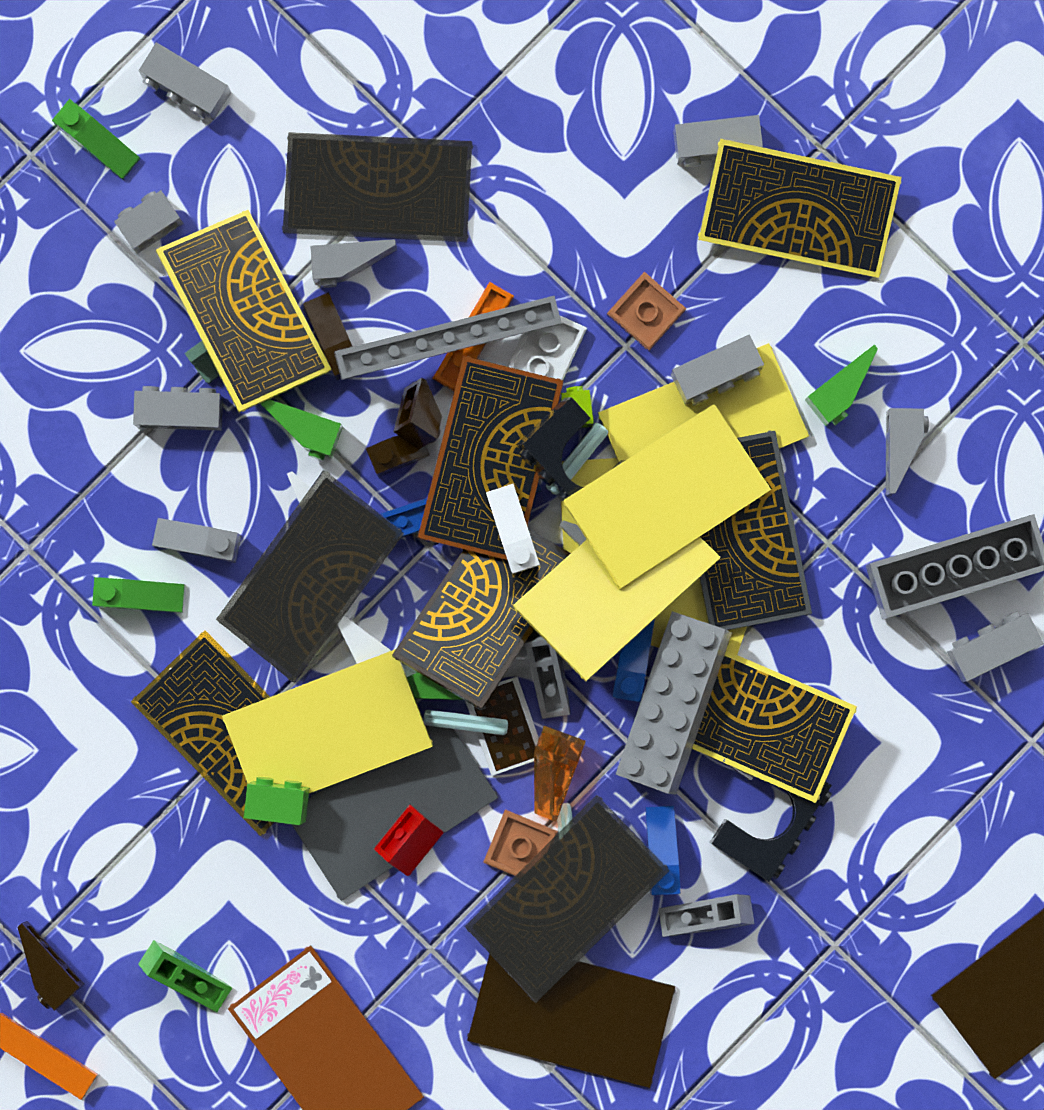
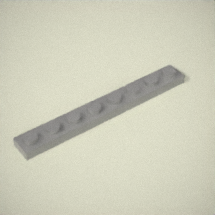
[334,296,561,380]

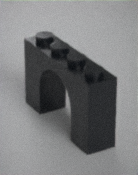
[516,397,626,501]
[710,782,832,882]

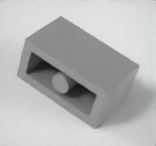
[114,190,184,254]

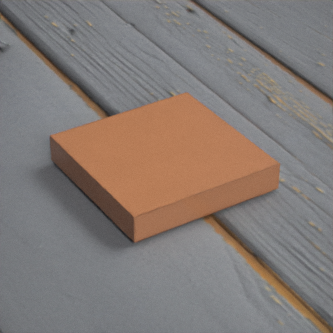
[607,272,686,352]
[483,809,558,878]

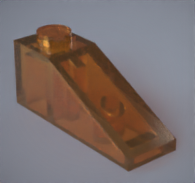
[534,726,586,822]

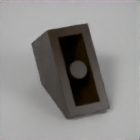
[393,378,442,449]
[366,435,430,478]

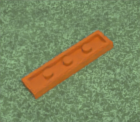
[433,282,514,391]
[0,1013,98,1100]

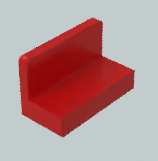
[374,805,444,876]

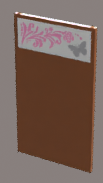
[228,945,424,1110]

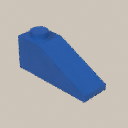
[612,619,655,702]
[645,806,681,895]

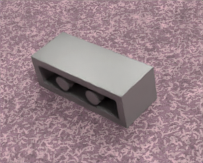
[138,42,231,120]
[673,115,763,167]
[671,334,764,405]
[133,386,223,431]
[947,611,1044,682]

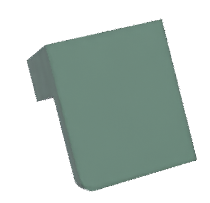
[184,341,220,383]

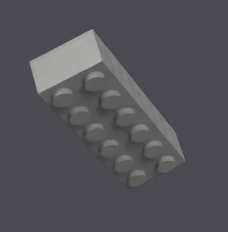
[865,514,1044,620]
[616,611,732,795]

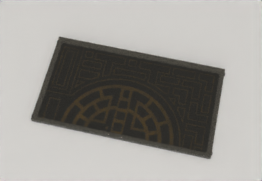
[282,132,473,242]
[216,470,404,683]
[464,795,670,1003]

